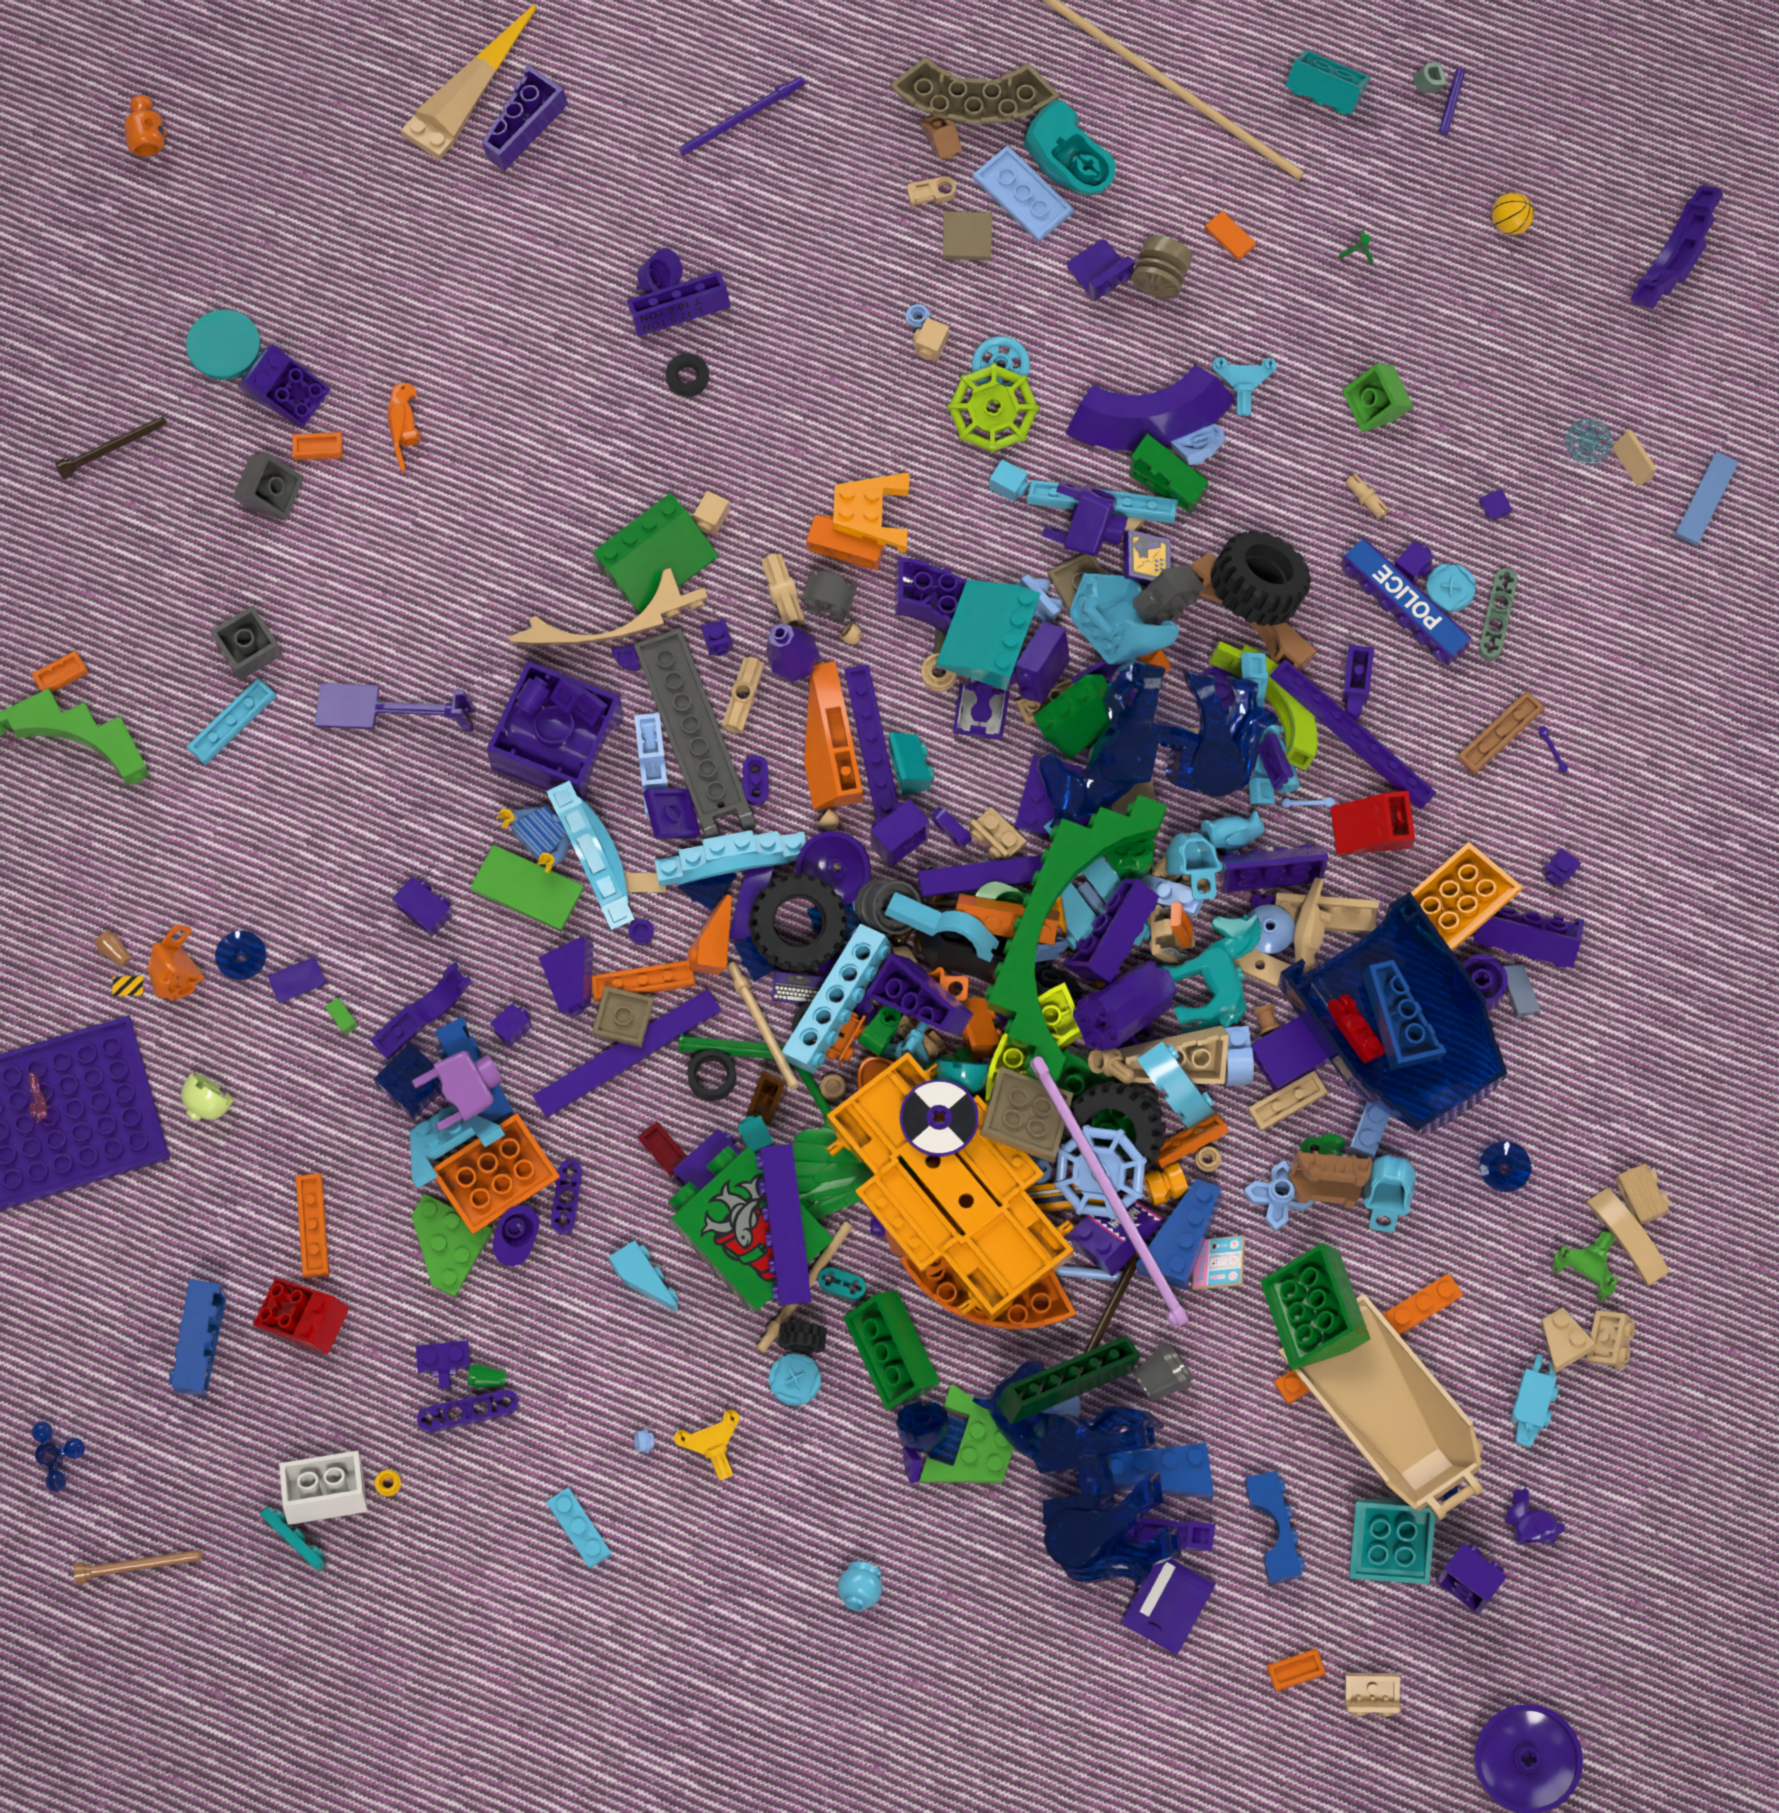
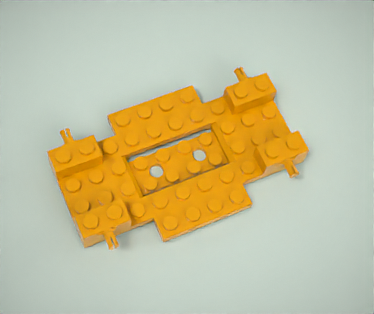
[826,1052,1074,1322]

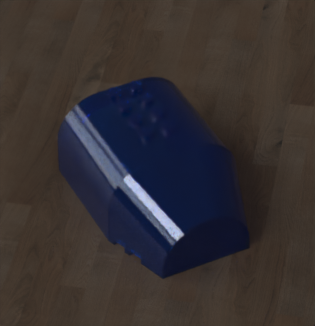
[1278,892,1508,1134]

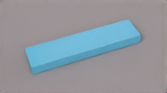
[186,678,277,765]

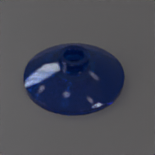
[215,931,266,980]
[1479,1141,1531,1192]

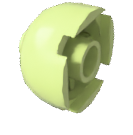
[181,1072,234,1121]

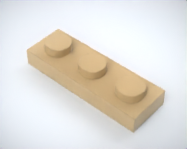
[1248,1071,1328,1132]

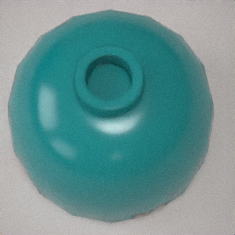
[937,1060,989,1095]

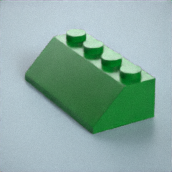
[843,1290,941,1411]

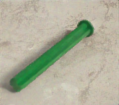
[679,1033,785,1059]

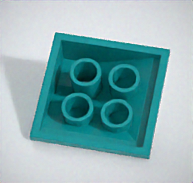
[1349,1497,1435,1584]

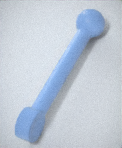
[1281,797,1334,808]

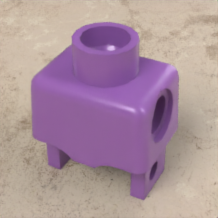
[412,1051,503,1132]

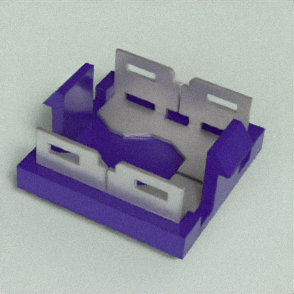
[953,681,1010,740]

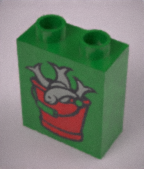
[668,1145,834,1314]

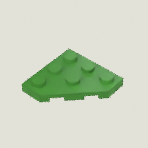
[412,1193,493,1298]

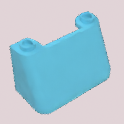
[1070,573,1180,665]

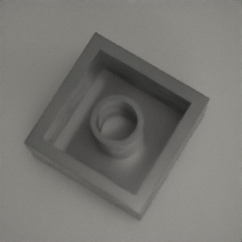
[210,606,282,681]

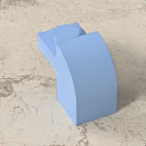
[1224,1026,1254,1086]

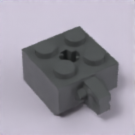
[1133,565,1205,624]

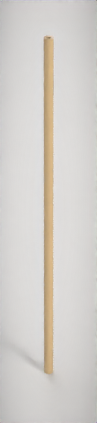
[1041,0,1304,180]

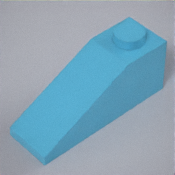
[1060,883,1097,951]

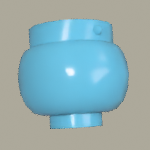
[837,1561,882,1611]

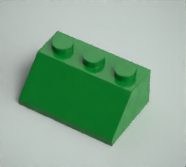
[1033,675,1125,758]

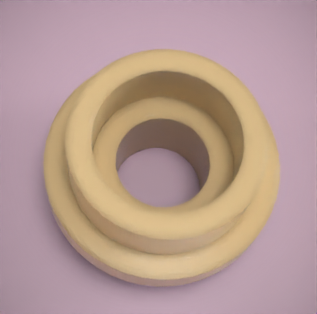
[1195,1146,1221,1172]

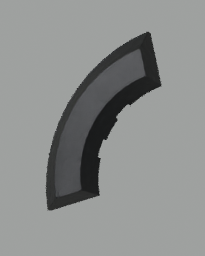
[920,931,1084,1001]

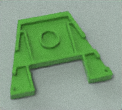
[919,1384,1019,1483]

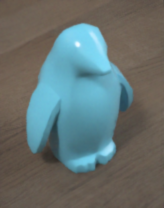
[1200,811,1264,853]

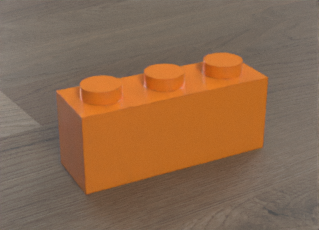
[806,515,886,571]

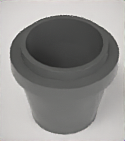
[1133,1342,1194,1402]

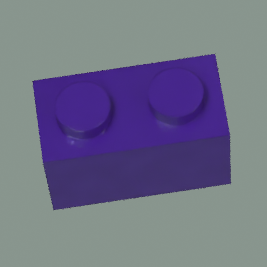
[392,877,453,937]

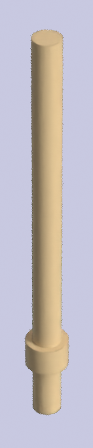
[727,962,799,1090]
[756,1221,853,1354]

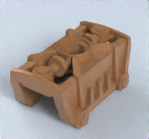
[1288,1150,1373,1208]

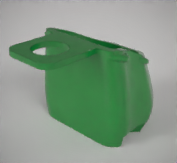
[1106,837,1156,880]

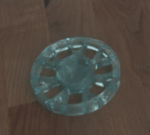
[1566,419,1612,463]

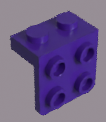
[1067,239,1134,301]

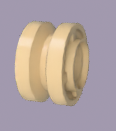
[921,653,957,692]

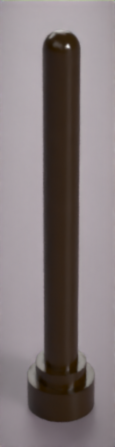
[55,417,166,480]
[1084,1252,1140,1353]

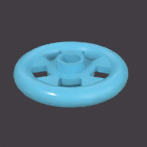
[971,336,1030,387]

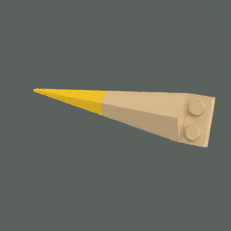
[401,4,536,160]

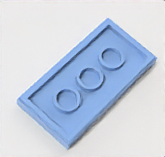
[972,145,1074,243]

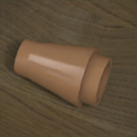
[94,929,132,967]

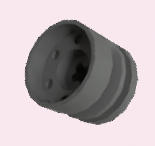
[855,879,921,934]

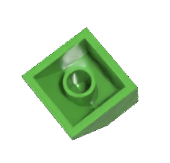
[1342,364,1414,432]

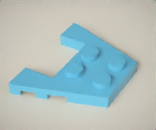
[410,1105,505,1188]

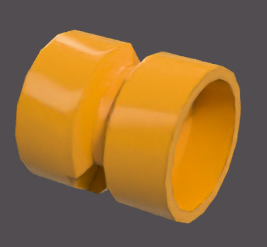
[1144,1163,1188,1206]

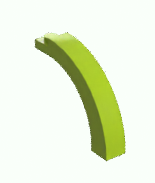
[1209,641,1318,771]

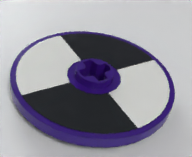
[900,1079,979,1157]

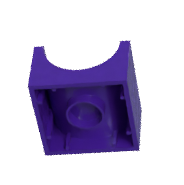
[486,661,624,802]

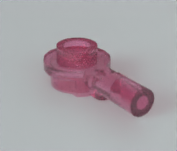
[28,1073,47,1123]

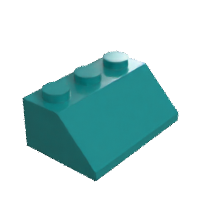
[1285,49,1371,115]

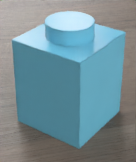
[989,459,1029,502]

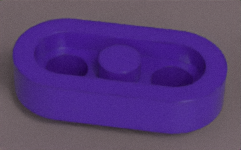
[743,755,769,806]

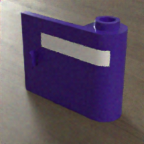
[1121,1552,1216,1655]

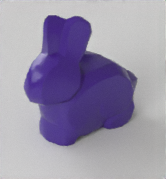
[1504,1488,1565,1545]

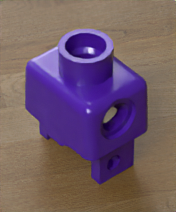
[1042,480,1128,556]

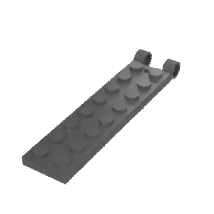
[634,628,756,839]

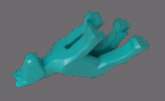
[1157,913,1262,1034]

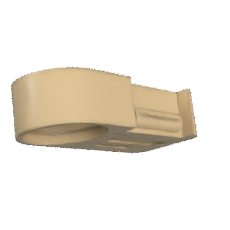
[907,176,956,208]

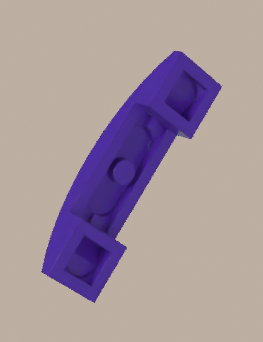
[729,865,776,945]
[1106,1512,1215,1551]

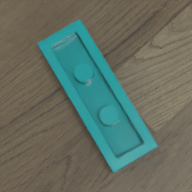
[260,1507,326,1573]

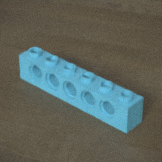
[782,924,892,1074]

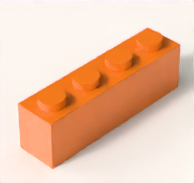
[956,894,1060,945]

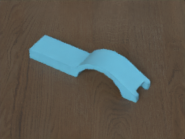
[1043,811,1122,904]
[885,892,999,962]

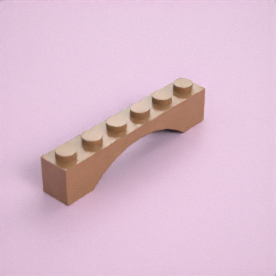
[1190,552,1317,672]

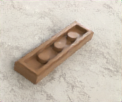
[1456,691,1545,776]

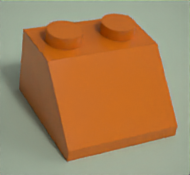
[961,998,1002,1060]

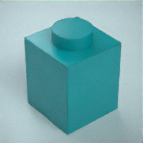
[737,1116,774,1154]

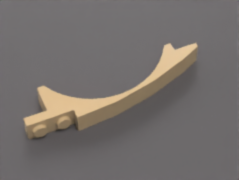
[509,568,708,646]

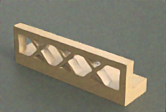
[1273,893,1379,935]

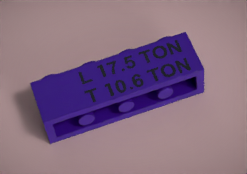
[627,271,731,337]

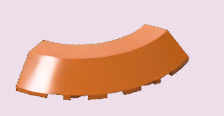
[899,1256,1076,1329]

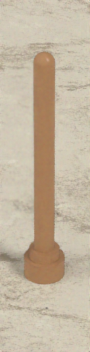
[73,1550,203,1585]

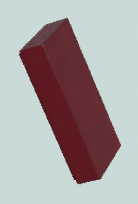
[637,1121,688,1177]

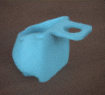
[1165,832,1223,900]
[1364,1155,1416,1233]

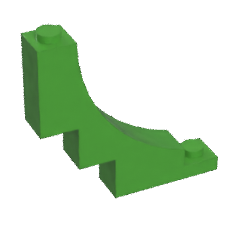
[0,688,150,786]

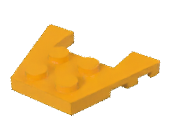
[832,473,910,553]

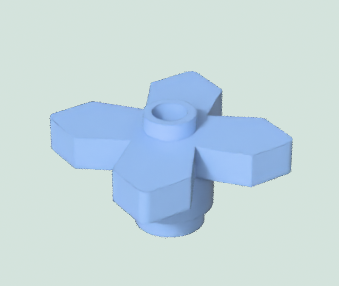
[1243,1161,1315,1232]

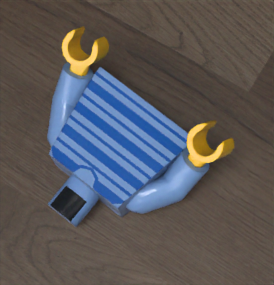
[496,806,571,873]

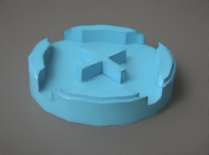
[1426,564,1476,612]
[769,1353,821,1406]

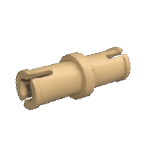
[1345,473,1390,520]

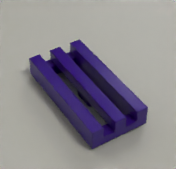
[1256,734,1294,790]

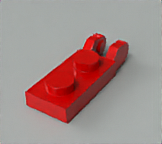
[1327,994,1385,1064]

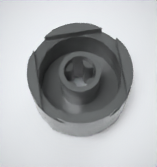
[801,571,858,621]

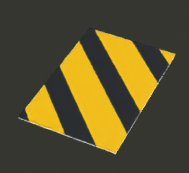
[112,976,143,996]

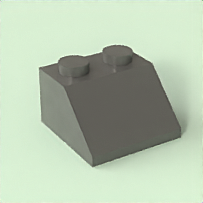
[233,453,304,521]

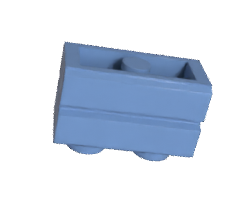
[1348,1100,1392,1162]

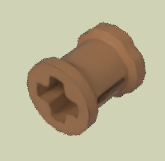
[1253,1004,1282,1037]

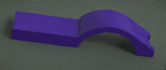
[370,962,472,1060]

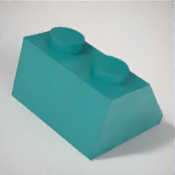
[889,732,935,796]

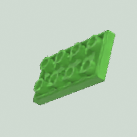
[470,844,584,932]

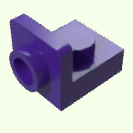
[701,619,733,656]
[1542,848,1581,888]

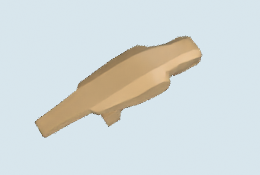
[1293,877,1332,975]

